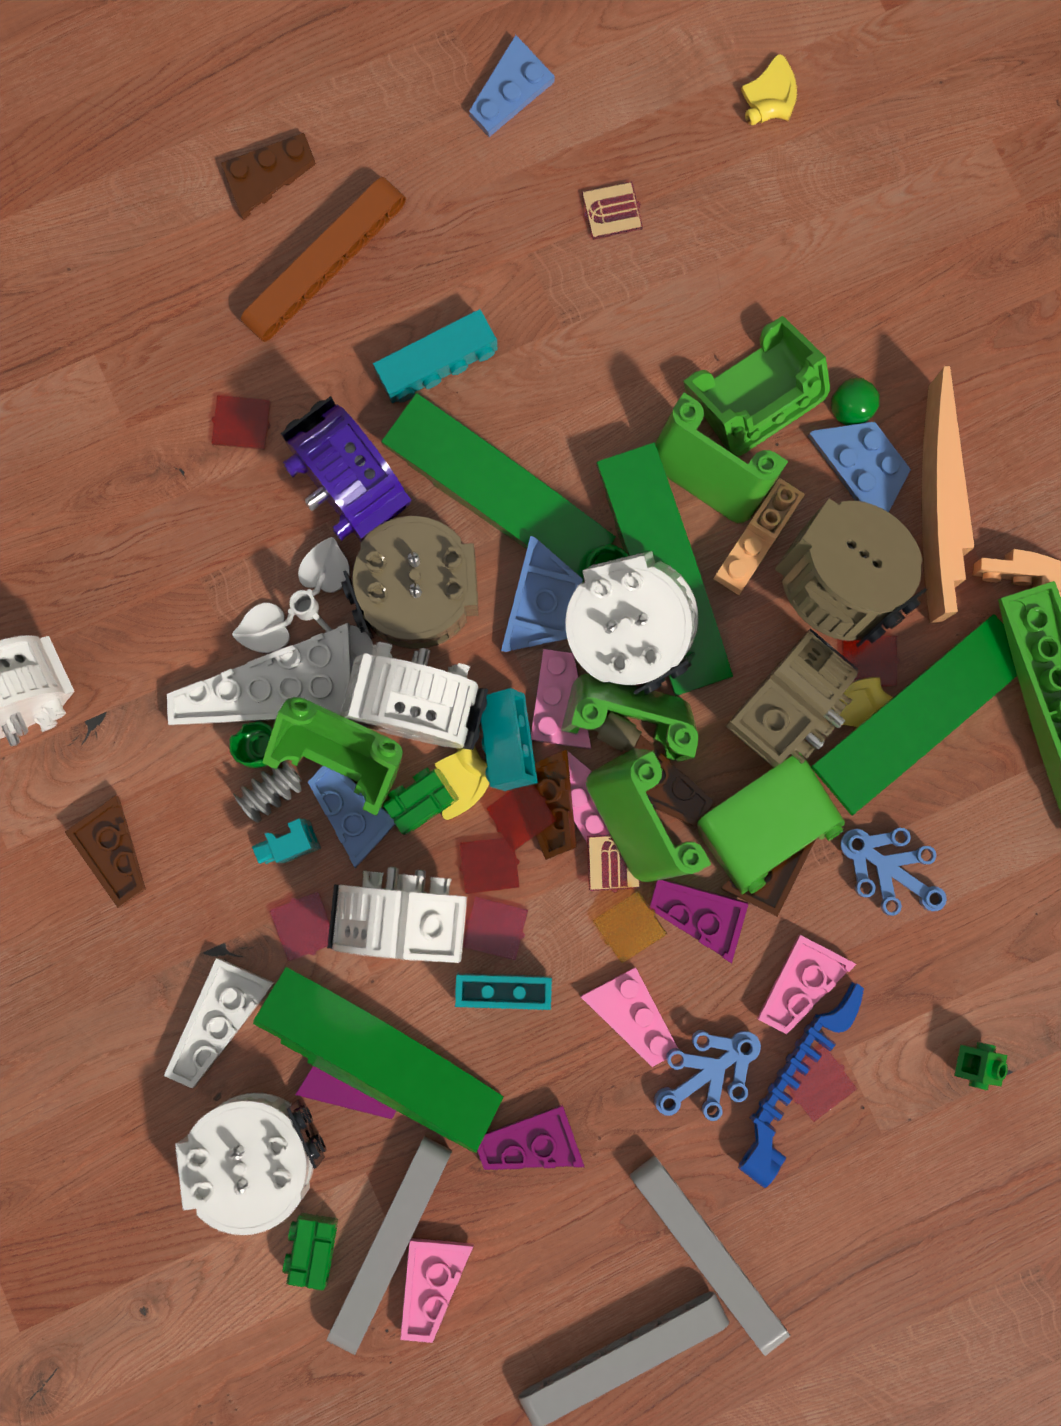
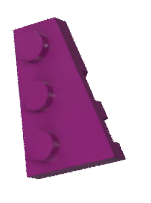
[649,879,748,964]
[295,1066,397,1119]
[477,1104,585,1170]

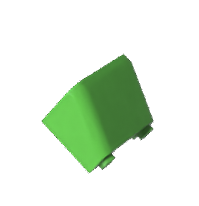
[683,315,830,456]
[655,392,788,523]
[561,674,698,762]
[262,697,403,816]
[586,748,711,882]
[697,753,845,895]

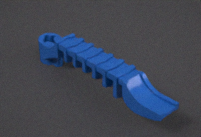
[738,982,864,1188]

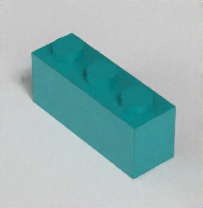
[480,688,538,791]
[455,973,552,1010]

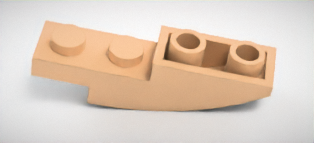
[713,478,805,595]
[973,549,1061,596]

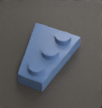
[469,35,555,137]
[308,766,396,868]

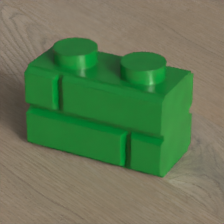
[383,767,459,835]
[283,1213,338,1290]

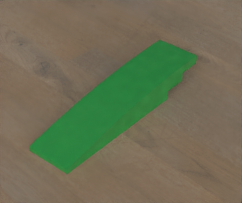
[381,393,616,583]
[596,442,733,697]
[811,614,1017,816]
[253,967,504,1154]

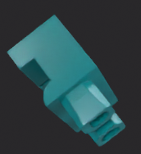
[252,818,321,864]

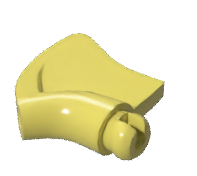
[741,54,797,125]
[831,677,892,727]
[435,746,490,820]

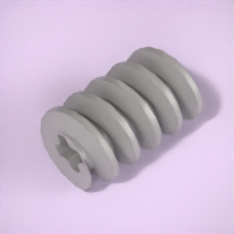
[233,760,302,823]

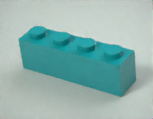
[373,309,498,404]

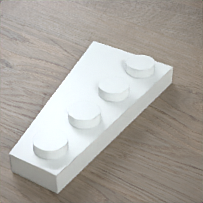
[164,958,275,1088]

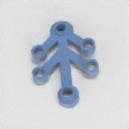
[840,828,947,916]
[654,1030,761,1121]

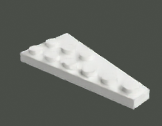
[167,623,352,725]

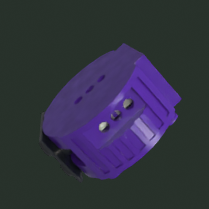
[280,396,412,542]

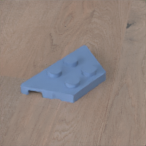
[808,422,911,512]
[501,536,583,652]

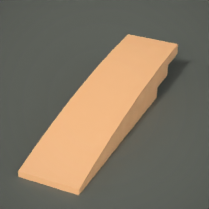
[922,366,975,623]

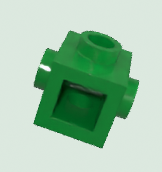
[954,1042,1008,1090]

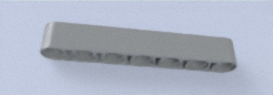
[326,1136,453,1355]
[630,1155,791,1356]
[518,1291,729,1426]

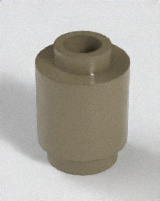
[594,711,642,752]

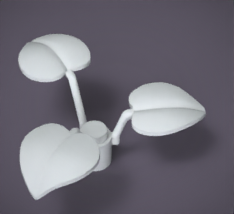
[232,537,373,667]

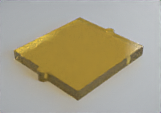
[593,891,667,963]

